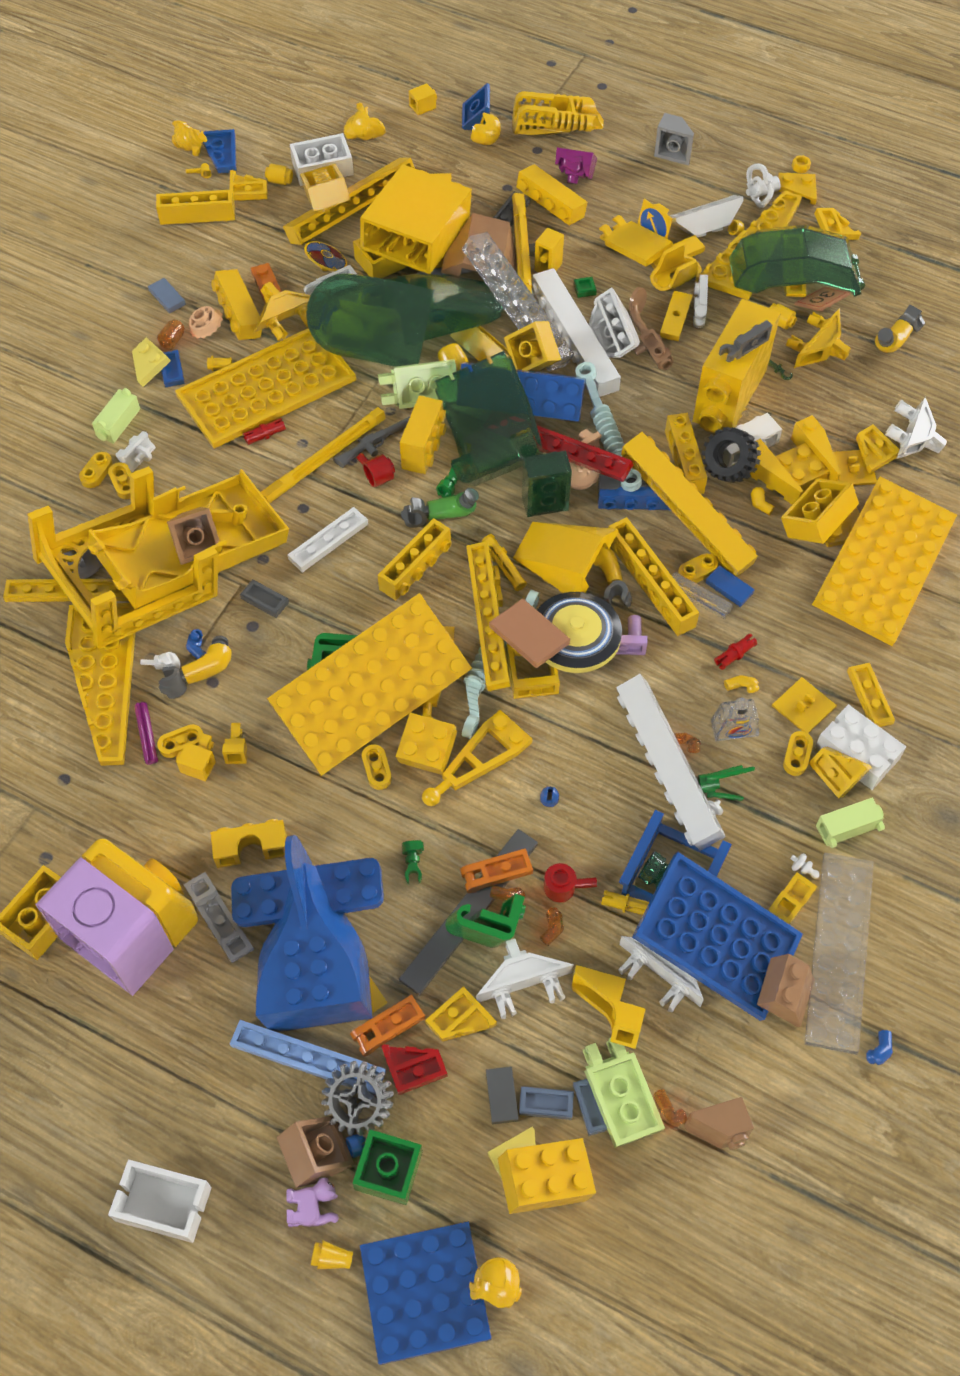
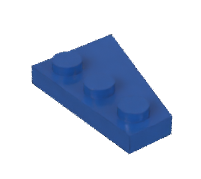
[203,129,237,173]

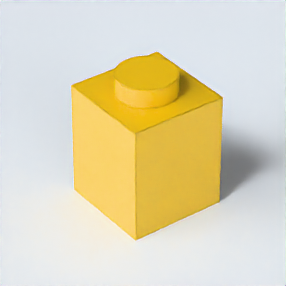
[408,83,437,115]

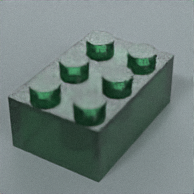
[522,451,572,517]

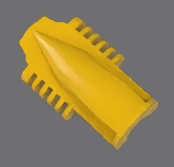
[512,91,604,136]

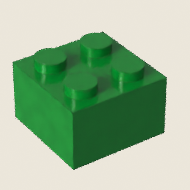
[352,1129,423,1206]

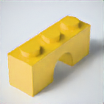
[210,819,287,868]

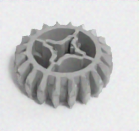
[321,1061,394,1136]

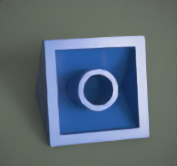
[462,83,490,130]

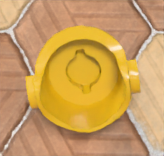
[469,1257,521,1308]

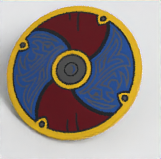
[304,241,347,272]

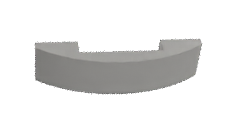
[183,872,254,963]

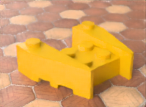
[750,415,841,505]

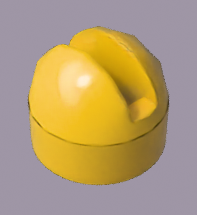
[728,219,744,236]

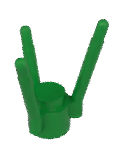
[698,765,755,801]

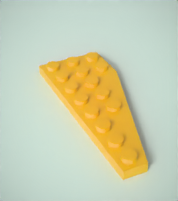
[65,603,138,766]

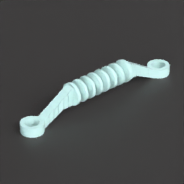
[575,362,642,492]
[462,590,540,739]

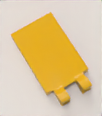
[599,215,673,267]

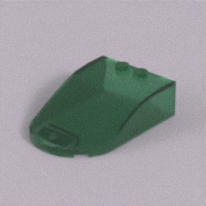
[306,273,434,368]
[380,274,508,345]

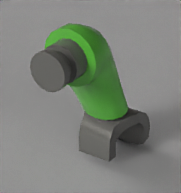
[401,488,479,528]

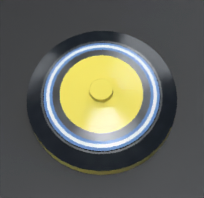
[537,592,622,673]

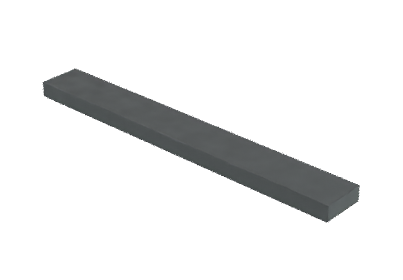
[399,829,538,996]

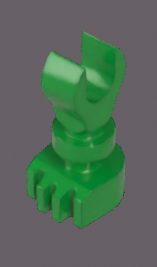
[436,463,463,498]
[402,840,424,884]

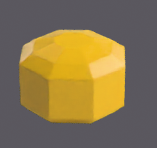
[792,155,811,173]

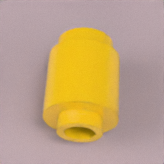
[265,163,293,185]
[769,303,797,330]

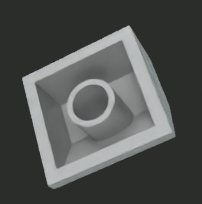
[654,113,694,166]

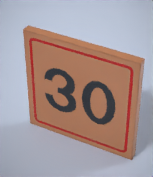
[794,286,850,312]

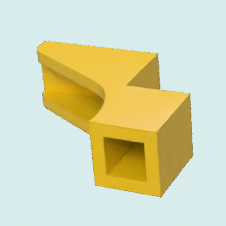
[571,965,645,1049]

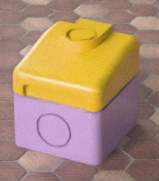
[35,839,198,996]

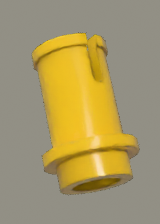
[207,355,233,372]

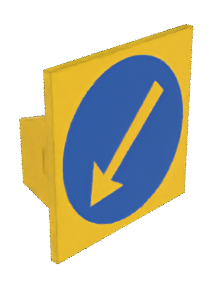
[638,199,673,239]

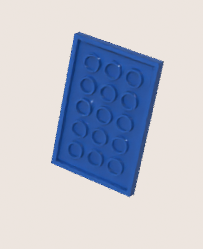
[632,852,803,1021]

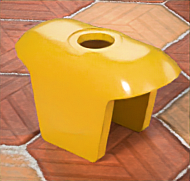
[650,242,702,291]

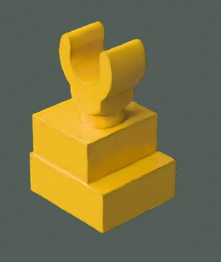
[222,723,247,764]

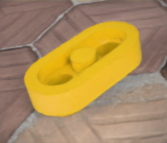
[79,452,113,488]
[108,462,131,499]
[677,553,718,585]
[157,724,203,758]
[783,731,813,776]
[362,744,392,790]

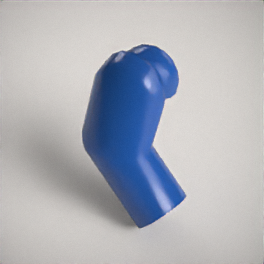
[866,1030,893,1065]

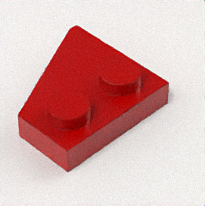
[381,1044,448,1095]

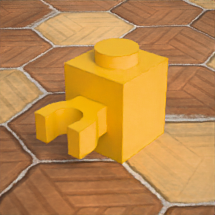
[176,733,216,782]

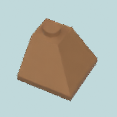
[167,507,219,565]

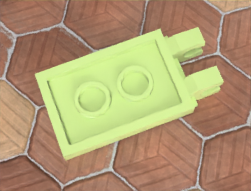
[378,359,458,409]
[583,1038,665,1148]

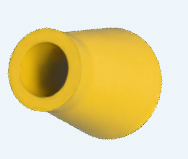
[311,1240,353,1270]

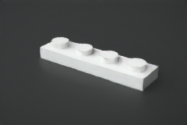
[288,507,368,573]

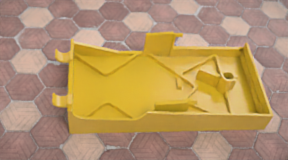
[86,469,289,609]

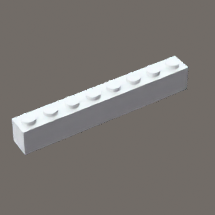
[531,268,621,397]
[616,674,726,851]

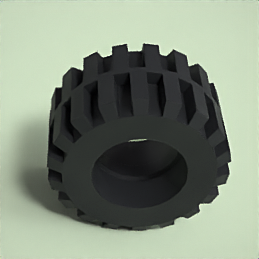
[702,427,761,483]

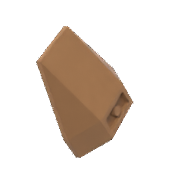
[441,213,518,291]

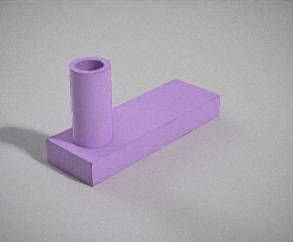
[616,615,647,655]

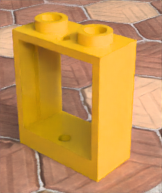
[506,642,560,699]

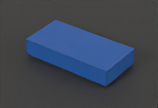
[161,350,185,388]
[705,565,755,607]

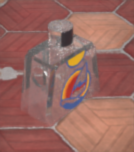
[711,698,759,741]

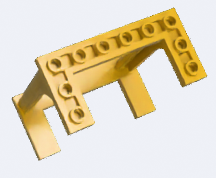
[27,466,218,649]

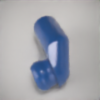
[186,629,206,659]

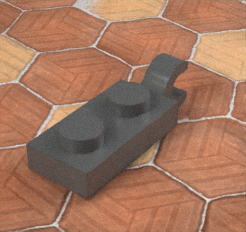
[719,320,772,362]

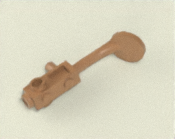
[629,287,674,370]

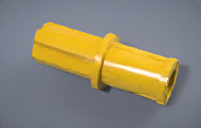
[601,890,649,915]

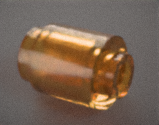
[157,319,185,349]

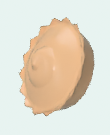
[189,306,223,339]
[560,461,599,490]

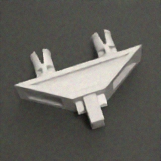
[885,398,947,459]
[618,936,704,1012]
[476,939,574,1019]

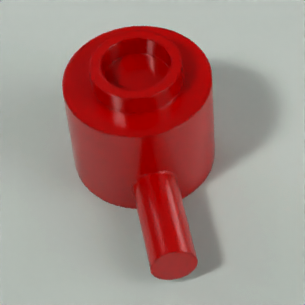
[357,453,395,488]
[544,863,597,902]

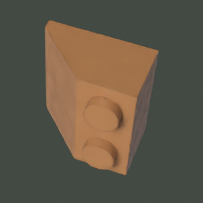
[757,954,814,1027]
[684,1097,754,1150]
[277,1116,355,1188]

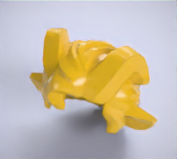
[172,120,207,157]

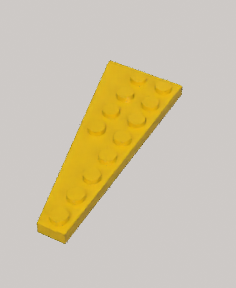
[695,191,802,300]

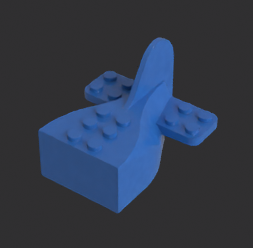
[231,835,384,1032]

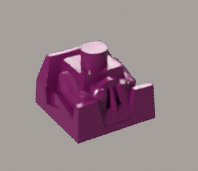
[555,147,597,184]

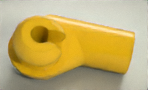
[751,487,775,516]
[724,675,759,693]

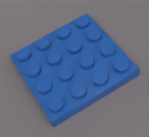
[360,1221,492,1365]

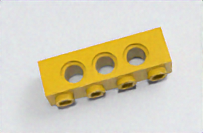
[665,413,707,494]

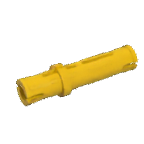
[482,534,527,591]

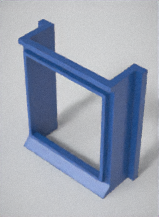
[619,810,732,902]

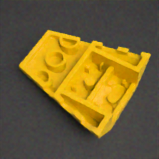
[513,522,618,593]

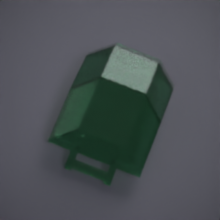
[729,225,865,297]

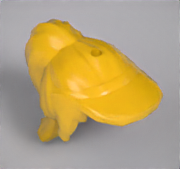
[343,103,386,140]

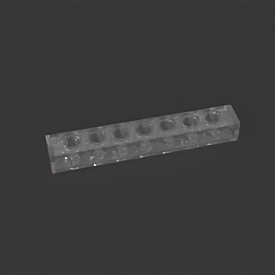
[462,232,574,372]

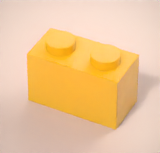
[534,227,564,273]

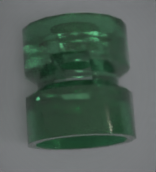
[637,851,669,889]

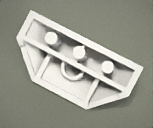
[669,195,744,237]
[589,287,640,358]

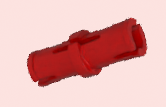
[243,418,286,445]
[714,634,757,670]

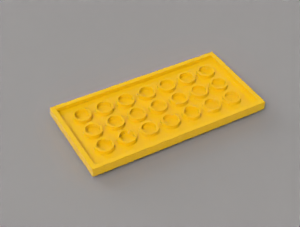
[175,325,357,449]
[812,476,957,646]
[267,593,472,776]

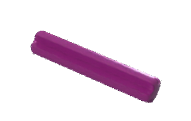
[134,702,158,765]

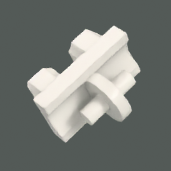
[116,431,156,472]

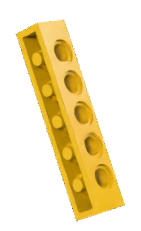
[608,517,699,636]

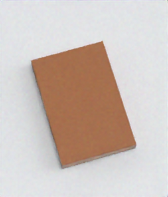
[489,599,570,668]

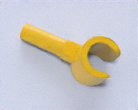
[186,163,212,179]

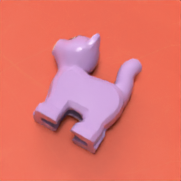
[286,1178,339,1227]

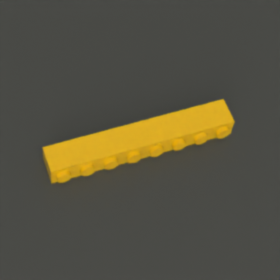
[283,158,415,245]
[621,431,758,577]

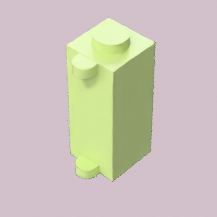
[92,388,140,444]
[816,797,885,848]

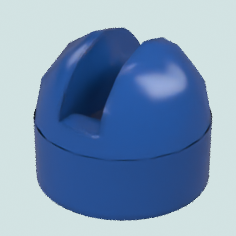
[540,786,559,807]
[345,1134,366,1159]

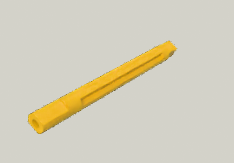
[512,193,532,300]
[260,407,386,504]

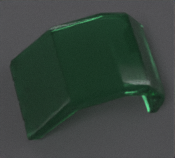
[435,351,543,487]

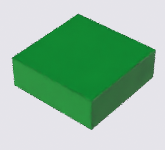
[573,277,597,298]

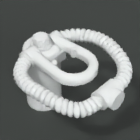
[746,163,781,208]

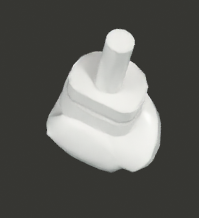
[140,652,181,670]

